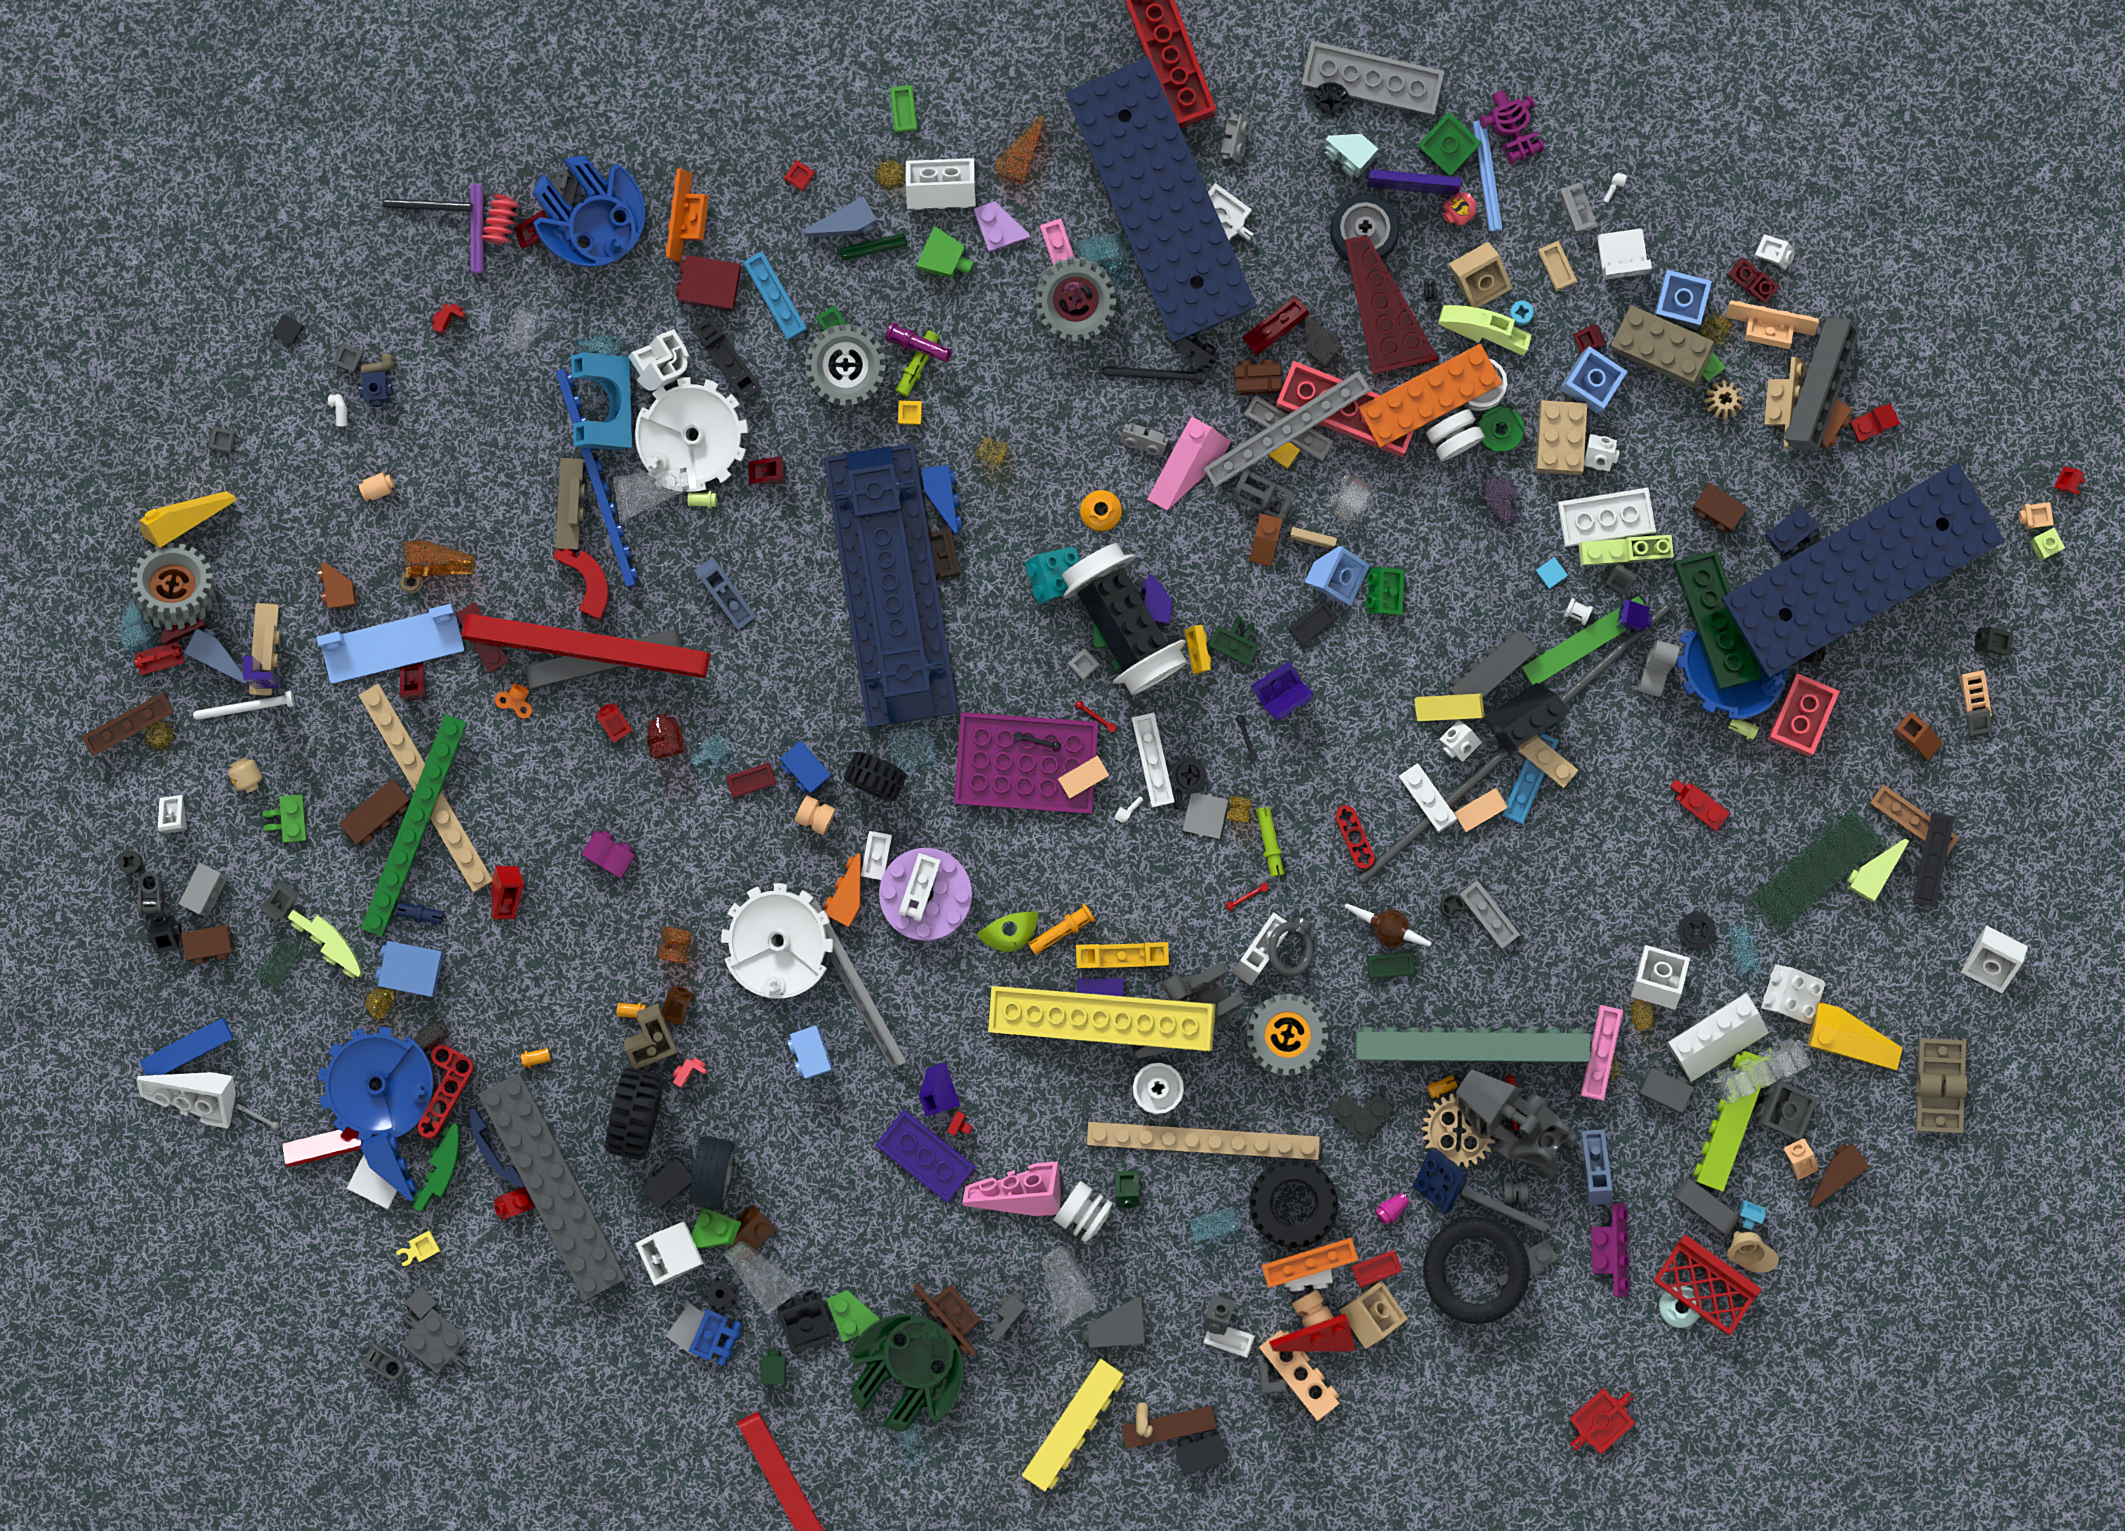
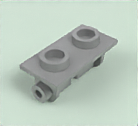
[1220,113,1250,163]
[1120,423,1169,457]

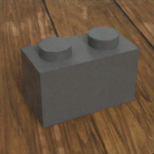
[1638,1066,1694,1113]

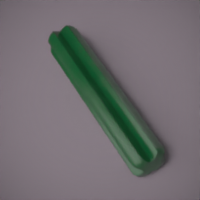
[840,233,907,260]

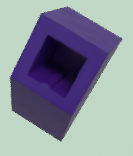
[1141,574,1172,625]
[919,1062,960,1117]

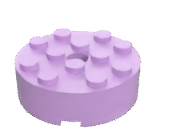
[879,848,972,942]

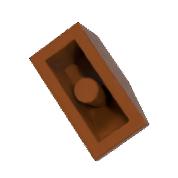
[1249,514,1283,567]

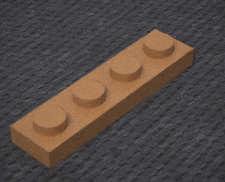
[1869,784,1960,855]

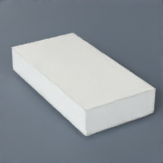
[1203,1327,1255,1358]

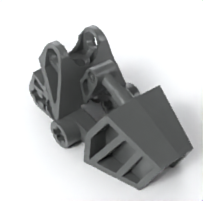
[1125,961,1246,1060]
[1455,1069,1578,1180]

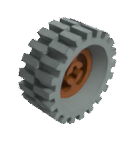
[131,543,215,630]

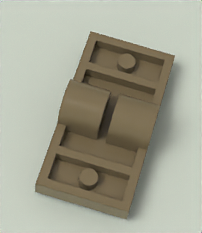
[1915,1038,1967,1133]

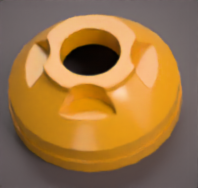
[1080,490,1122,532]

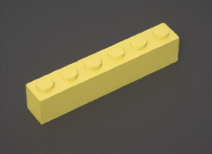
[1022,1358,1125,1491]

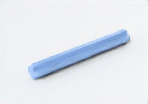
[1473,121,1502,232]

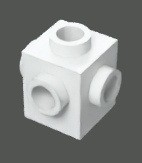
[1584,434,1619,471]
[1440,720,1482,762]

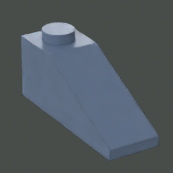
[804,196,878,238]
[694,557,756,630]
[184,628,249,686]
[1581,1129,1613,1205]

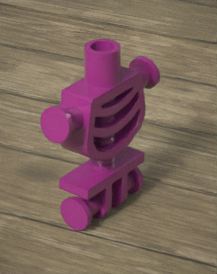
[1479,90,1545,165]

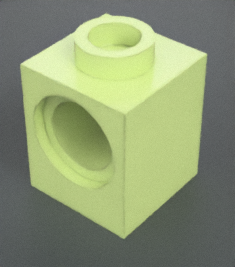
[2029,528,2065,561]

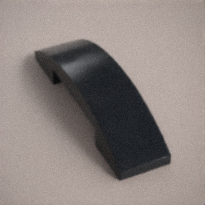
[693,316,762,402]

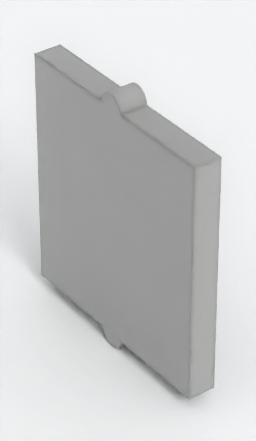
[1183,792,1228,839]
[666,1303,705,1359]

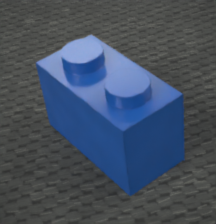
[780,740,832,795]

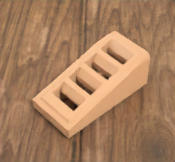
[1959,670,1992,717]

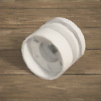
[1053,1181,1113,1243]

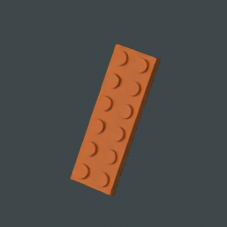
[1358,343,1502,449]

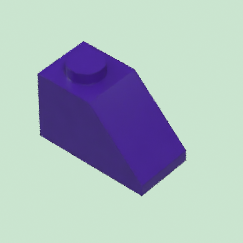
[1616,599,1653,632]

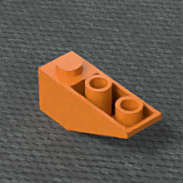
[823,853,861,928]

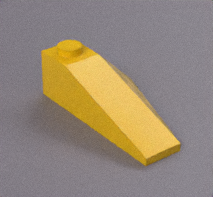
[139,491,237,548]
[1807,1002,1903,1070]

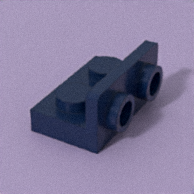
[1765,506,1821,556]

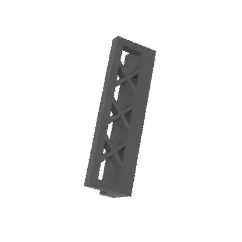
[1257,1361,1286,1393]

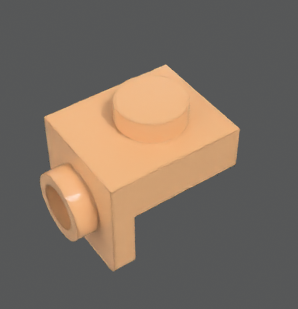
[2019,502,2054,530]

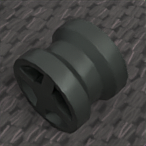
[117,850,143,874]

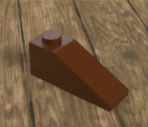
[1808,1143,1870,1208]

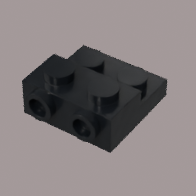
[777,1290,836,1354]

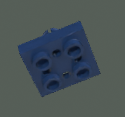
[1412,1147,1468,1213]

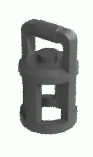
[1232,469,1294,519]

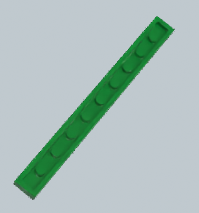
[361,714,468,937]

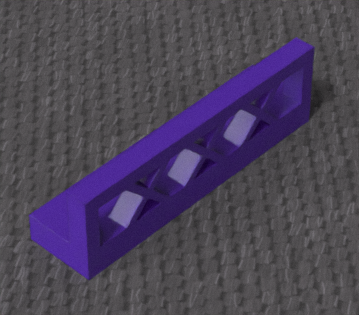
[243,656,282,689]

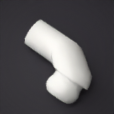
[328,394,347,426]

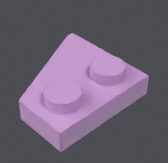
[974,201,1030,252]

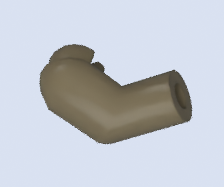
[361,354,395,373]

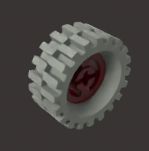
[1036,256,1116,341]

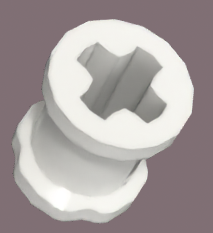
[1564,598,1593,625]

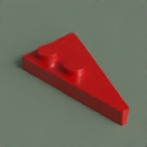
[1269,1314,1355,1351]

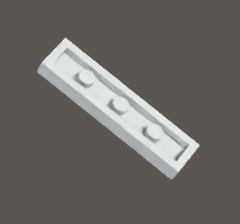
[1132,713,1174,808]

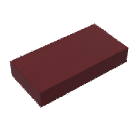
[726,762,777,799]

